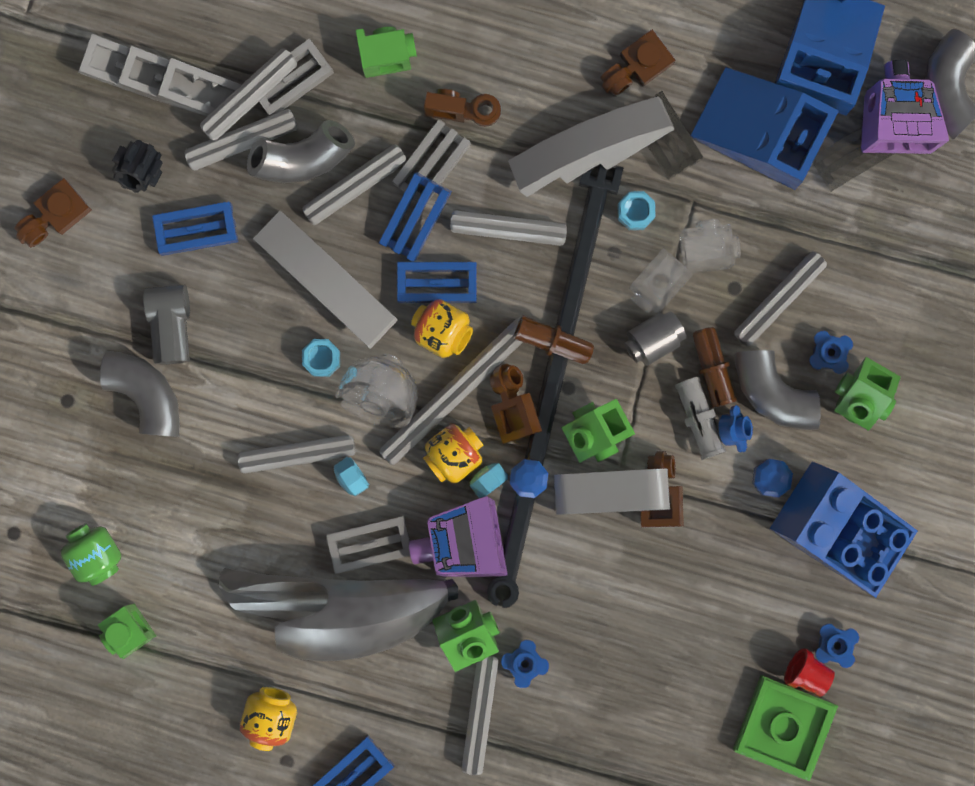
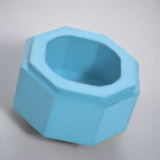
[617,191,656,230]
[302,339,340,377]
[334,457,370,496]
[470,463,508,498]

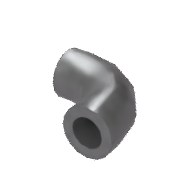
[925,29,975,140]
[247,120,355,183]
[735,350,821,430]
[100,351,180,437]

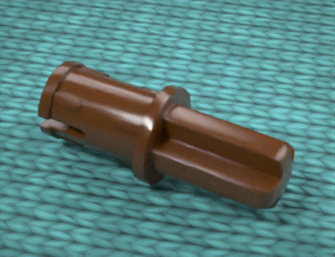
[513,315,594,364]
[693,327,737,408]

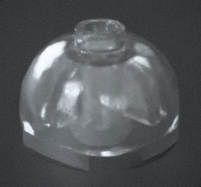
[335,354,418,428]

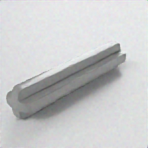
[200,48,297,140]
[184,109,297,170]
[302,144,407,225]
[450,210,567,246]
[734,251,827,346]
[238,435,356,474]
[461,656,498,775]

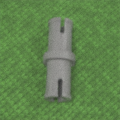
[675,377,726,460]

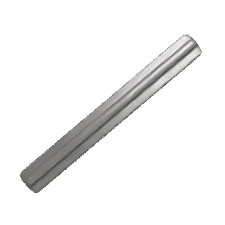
[379,317,523,465]

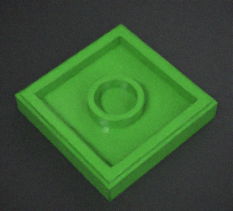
[733,675,838,781]

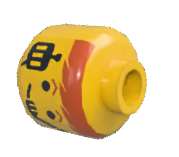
[411,299,473,358]
[423,424,484,483]
[240,687,297,751]

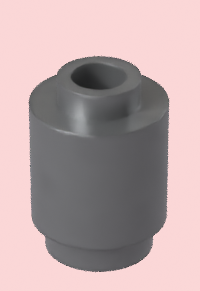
[624,311,686,366]

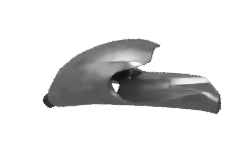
[218,567,459,661]

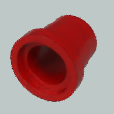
[784,648,835,697]

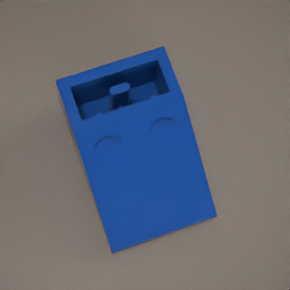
[775,0,885,116]
[690,67,839,190]
[769,461,918,598]

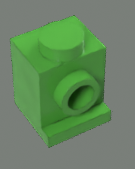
[356,27,417,78]
[98,603,157,660]

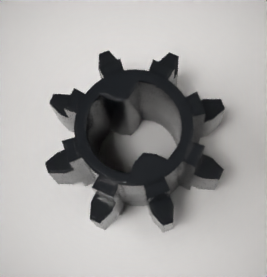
[112,140,163,193]

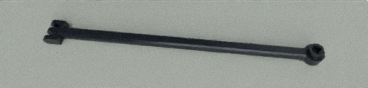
[487,164,624,608]

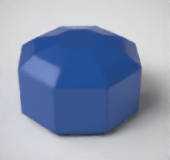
[510,459,548,498]
[752,459,793,498]

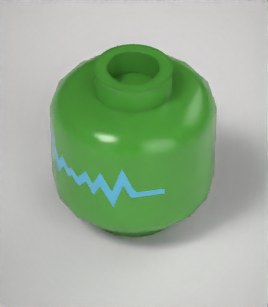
[61,523,121,586]

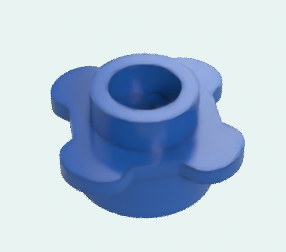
[809,331,853,374]
[719,405,753,452]
[815,624,859,668]
[501,640,549,688]

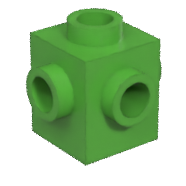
[834,357,901,431]
[561,399,635,463]
[432,600,500,672]

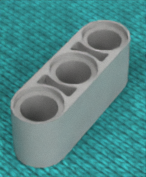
[554,469,670,515]

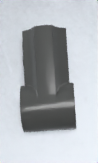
[143,284,190,365]

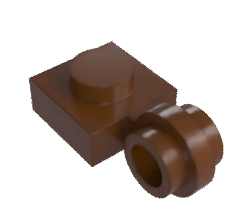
[600,29,676,97]
[424,89,501,127]
[14,178,92,248]
[490,364,542,444]
[641,451,684,527]

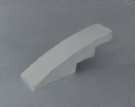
[78,34,241,116]
[508,96,675,197]
[253,211,398,349]

